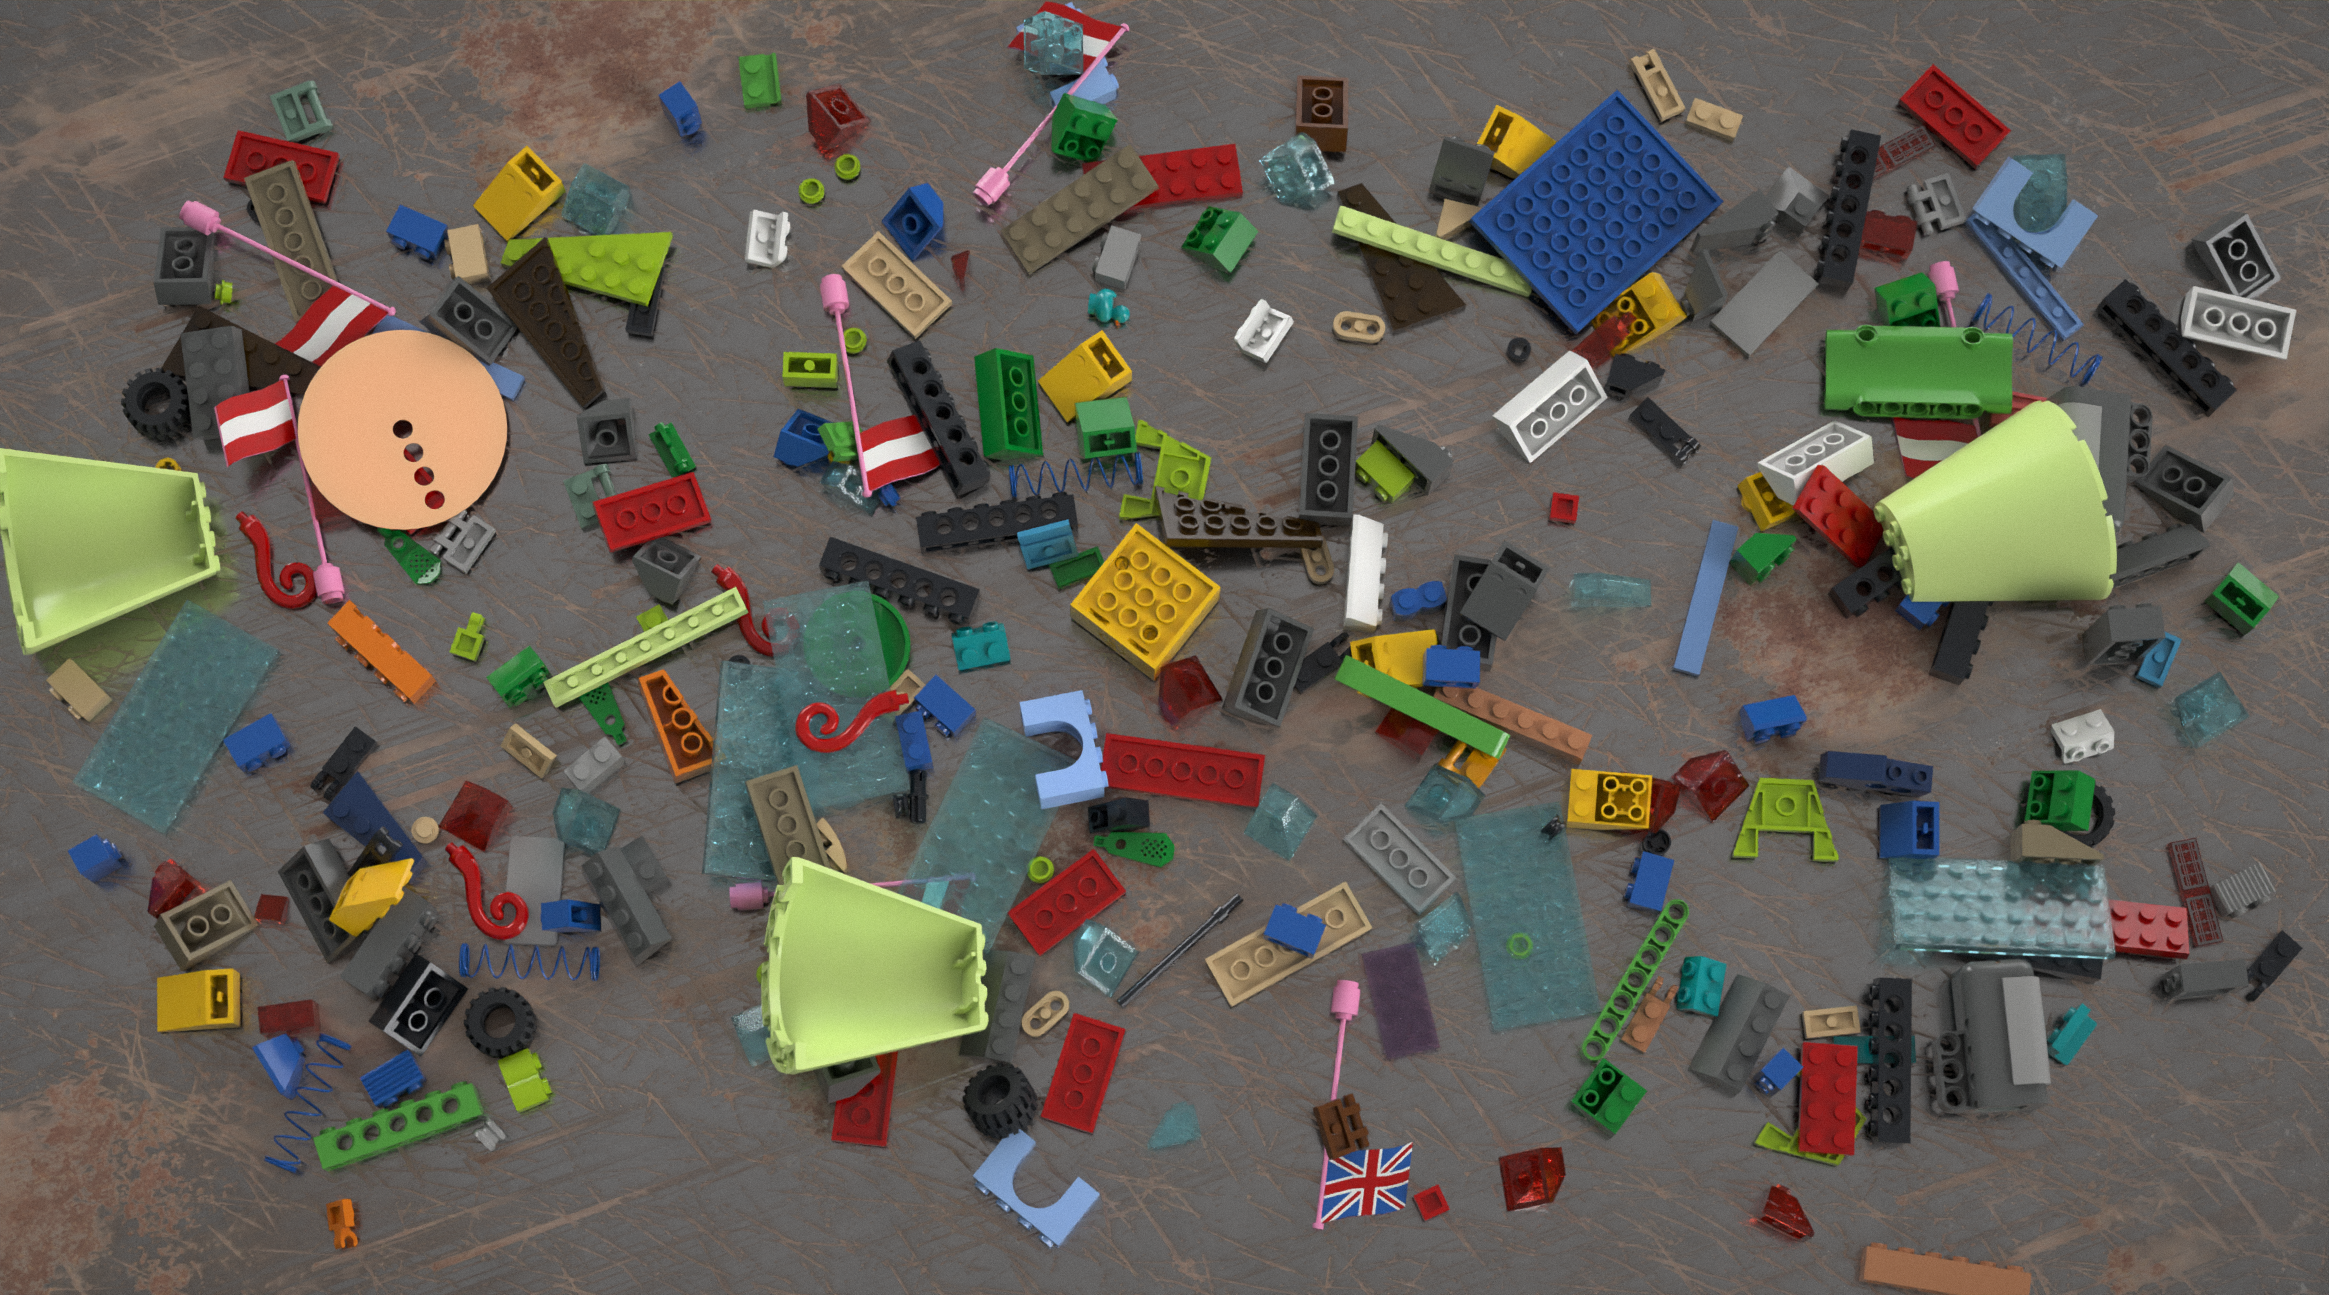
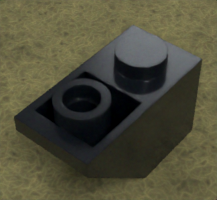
[1603,353,1666,398]
[1088,798,1150,834]

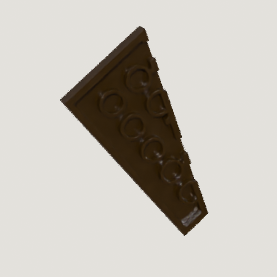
[1337,183,1466,334]
[486,237,605,408]
[161,306,321,397]
[1154,486,1323,549]

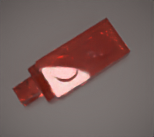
[1572,311,1637,368]

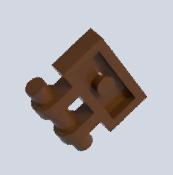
[1312,1093,1370,1160]

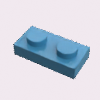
[2135,632,2182,688]

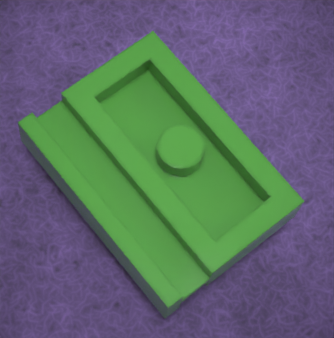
[738,53,782,109]
[818,421,863,462]

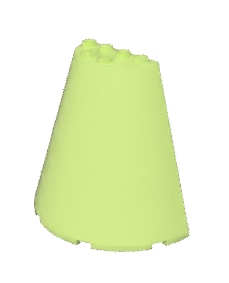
[1874,400,2117,602]
[0,448,220,655]
[761,857,988,1074]

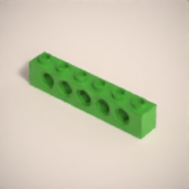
[313,1081,485,1172]

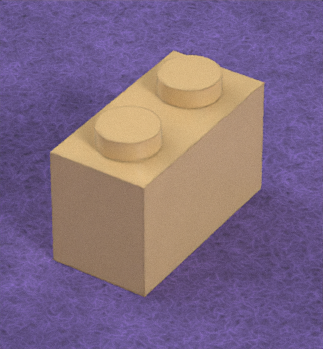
[444,224,491,285]
[46,658,112,722]

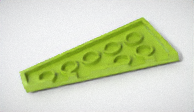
[500,232,673,306]

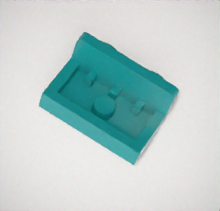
[951,621,1011,670]
[1676,956,1727,1017]
[2047,1003,2097,1066]

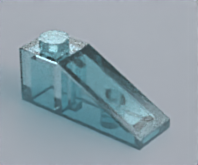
[1571,573,1651,607]

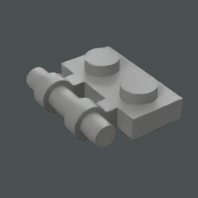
[1906,173,1967,235]
[429,510,496,574]

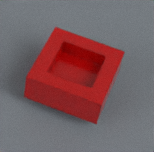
[1549,492,1579,524]
[1413,1185,1450,1222]

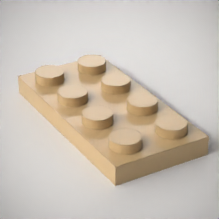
[841,231,952,339]

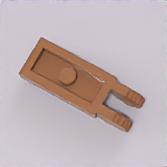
[1620,975,1679,1054]

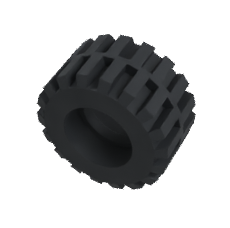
[121,368,191,440]
[464,987,537,1059]
[962,1063,1038,1139]

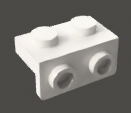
[744,210,790,268]
[1234,299,1294,363]
[2051,709,2114,764]

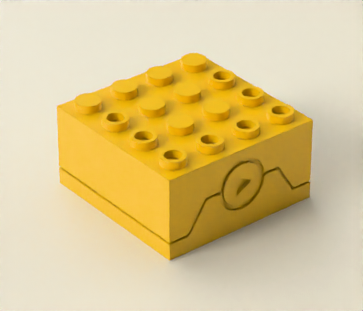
[1070,523,1221,681]

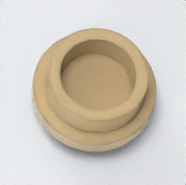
[411,817,439,844]

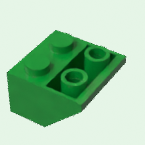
[1051,93,1118,162]
[1181,206,1259,273]
[1874,272,1941,327]
[1074,396,1137,459]
[1729,533,1797,586]
[2204,562,2279,635]
[486,645,552,708]
[2025,770,2096,831]
[1571,1058,1647,1138]

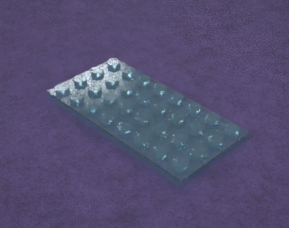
[763,581,911,810]
[73,599,280,836]
[702,661,825,883]
[897,717,1077,955]
[1454,801,1601,1031]
[1887,857,2116,959]

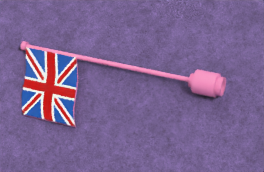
[1312,980,1413,1230]

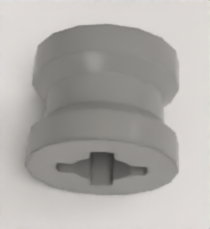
[473,1117,508,1152]

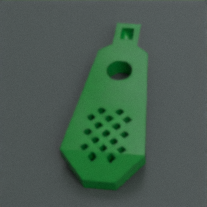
[377,527,441,585]
[579,682,627,745]
[1093,832,1175,868]

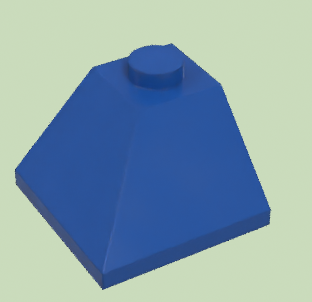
[882,183,943,260]
[773,409,834,467]
[252,1033,305,1100]

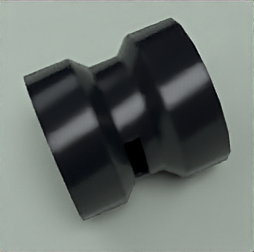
[1641,828,1671,857]

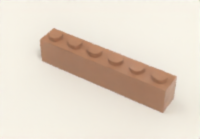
[1434,687,1592,765]
[1859,1243,2032,1295]

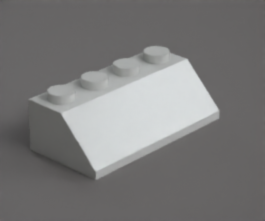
[2181,286,2296,360]
[1492,351,1608,463]
[1758,420,1874,505]
[1343,515,1388,633]

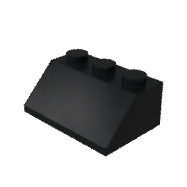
[368,953,468,1057]

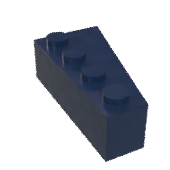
[323,771,428,883]

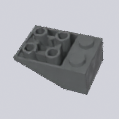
[1429,136,1495,206]
[1459,540,1550,641]

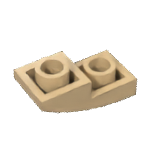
[816,818,849,875]

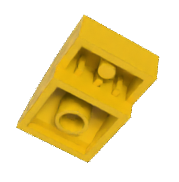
[1737,472,1798,531]

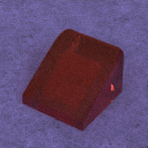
[951,250,970,287]
[254,894,288,924]

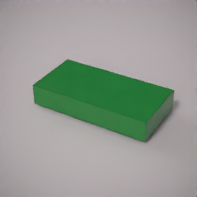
[1049,546,1104,591]

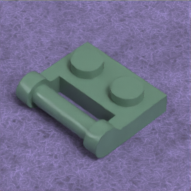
[270,81,333,143]
[563,464,617,531]

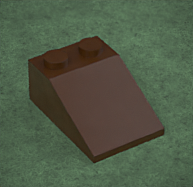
[1294,75,1349,152]

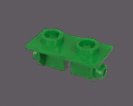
[648,422,696,478]

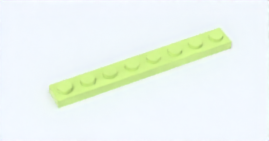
[1332,205,1532,297]
[543,587,749,708]

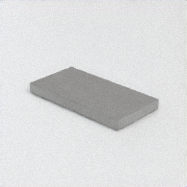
[1710,250,1818,358]
[1342,802,1457,916]
[502,836,566,947]

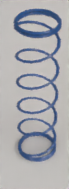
[1972,293,2103,385]
[1009,451,1143,498]
[459,943,600,981]
[264,1033,352,1173]

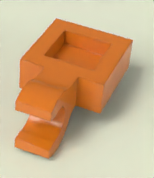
[326,1199,358,1249]

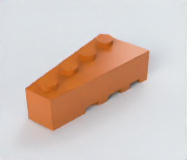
[327,600,436,704]
[638,669,727,784]

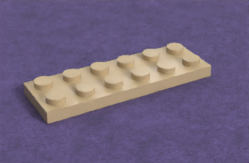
[1204,881,1372,1007]

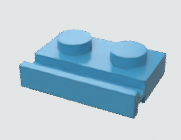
[1017,520,1079,570]

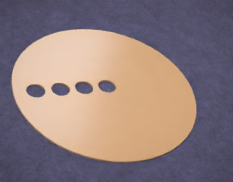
[298,330,507,530]

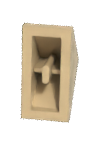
[1436,199,1481,240]

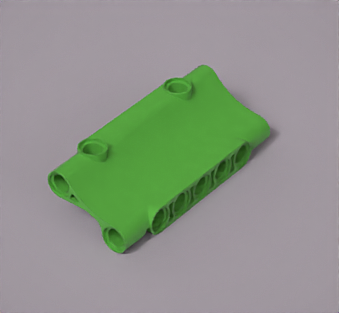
[1824,325,2013,419]

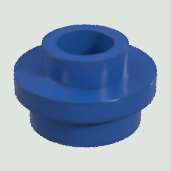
[877,483,901,507]

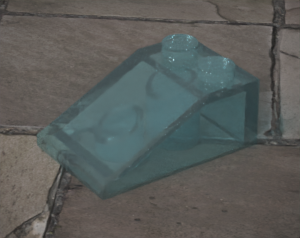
[2012,154,2067,239]
[1408,891,1473,963]

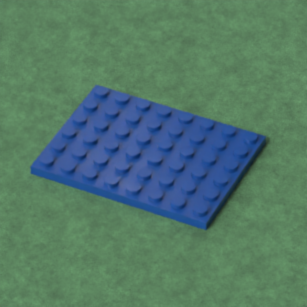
[1469,89,1724,334]

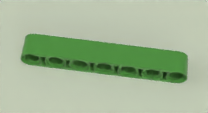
[1335,655,1511,759]
[1579,899,1689,1064]

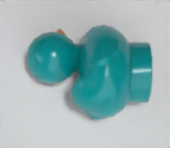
[1088,288,1130,326]

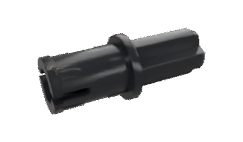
[907,770,929,824]

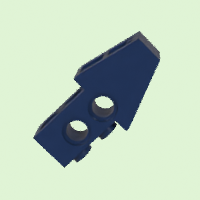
[1818,751,1933,798]

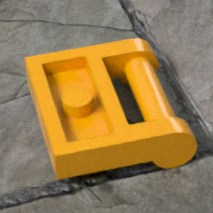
[1437,740,1507,793]

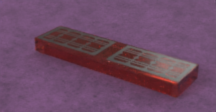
[1833,124,1936,189]
[2168,837,2224,948]

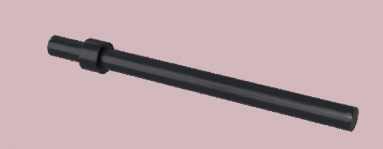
[1116,893,1244,1009]

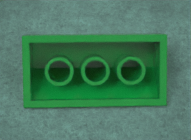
[974,348,1043,460]

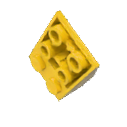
[1477,105,1557,179]
[473,146,566,242]
[1591,272,1687,357]
[1038,330,1132,423]
[1350,629,1438,698]
[1567,769,1652,830]
[329,858,414,937]
[157,969,240,1032]

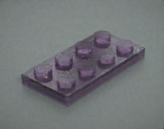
[1361,942,1440,1061]

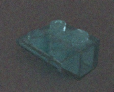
[1024,11,1083,75]
[1259,132,1335,202]
[561,163,633,235]
[2175,672,2250,749]

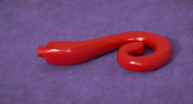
[235,511,317,609]
[711,564,801,657]
[795,690,909,753]
[445,842,529,940]

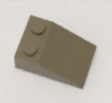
[2010,820,2104,869]
[154,880,259,971]

